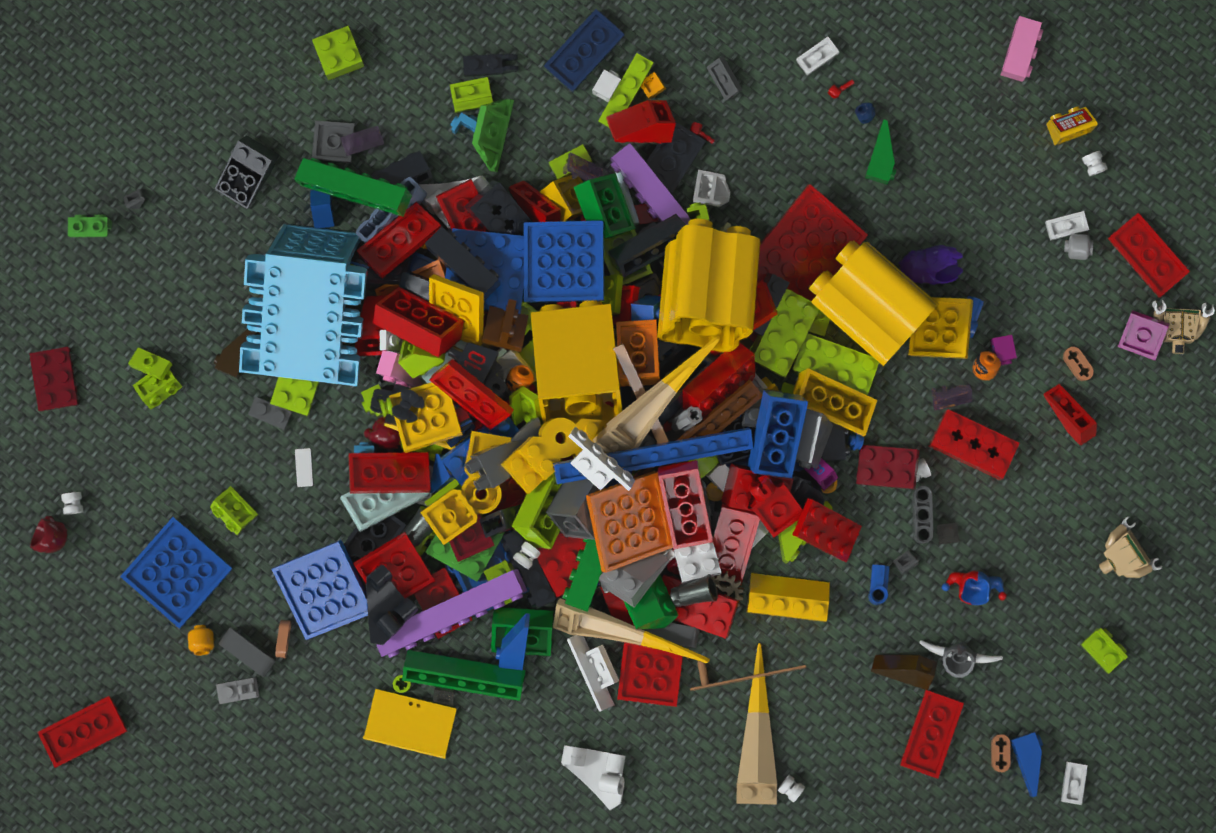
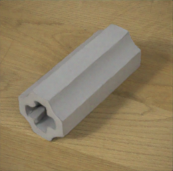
[671,406,702,433]

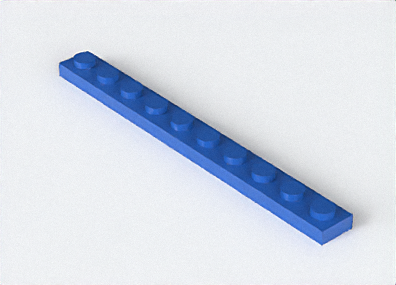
[553,428,753,484]

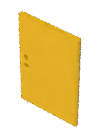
[363,689,457,759]

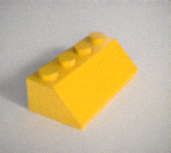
[793,368,877,436]
[746,573,830,622]

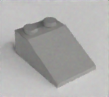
[599,553,670,608]

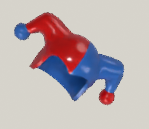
[942,570,1007,605]

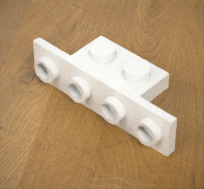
[568,427,635,491]
[567,635,619,712]

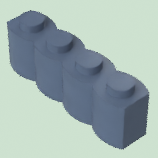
[356,177,427,243]

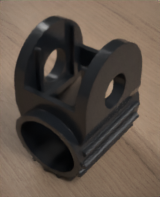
[790,470,824,509]

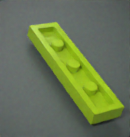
[598,53,654,127]

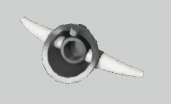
[920,640,1003,677]

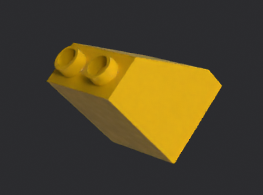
[531,301,623,424]

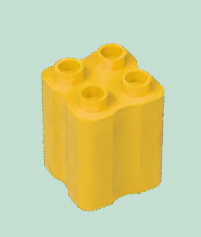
[657,219,760,352]
[809,240,939,366]

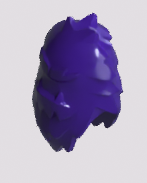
[898,245,963,285]

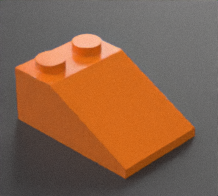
[616,320,660,387]

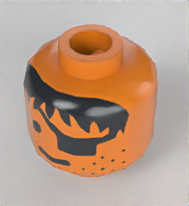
[972,351,1001,380]
[505,365,534,393]

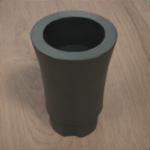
[402,506,433,547]
[670,574,718,607]

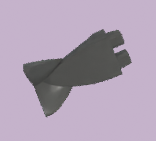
[465,418,541,490]

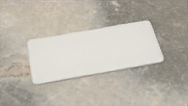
[295,448,313,487]

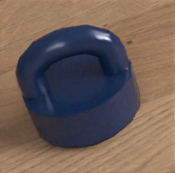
[855,102,876,124]

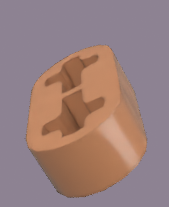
[1063,347,1093,381]
[275,619,291,658]
[991,734,1010,773]

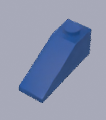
[496,613,530,670]
[1010,732,1043,797]

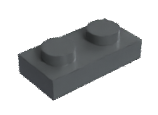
[706,56,743,101]
[248,397,293,430]

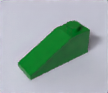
[865,119,896,185]

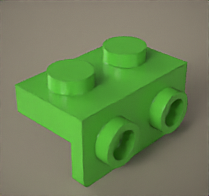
[68,215,112,237]

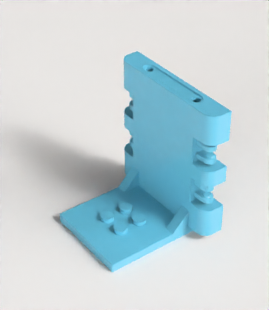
[239,224,367,386]

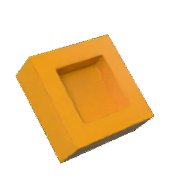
[641,72,666,100]

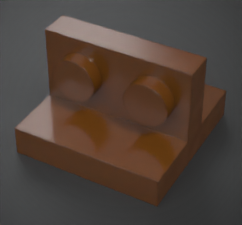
[482,299,529,352]

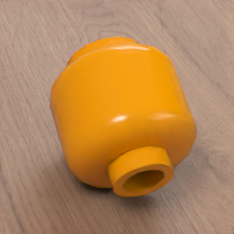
[188,625,214,656]

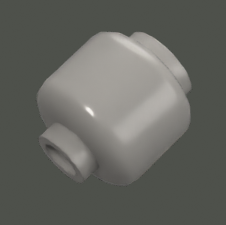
[1064,234,1093,260]

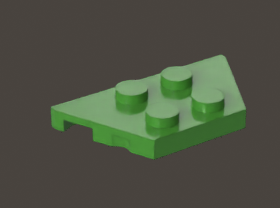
[472,99,514,172]

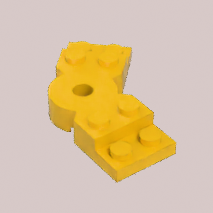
[501,418,609,494]
[420,431,511,545]

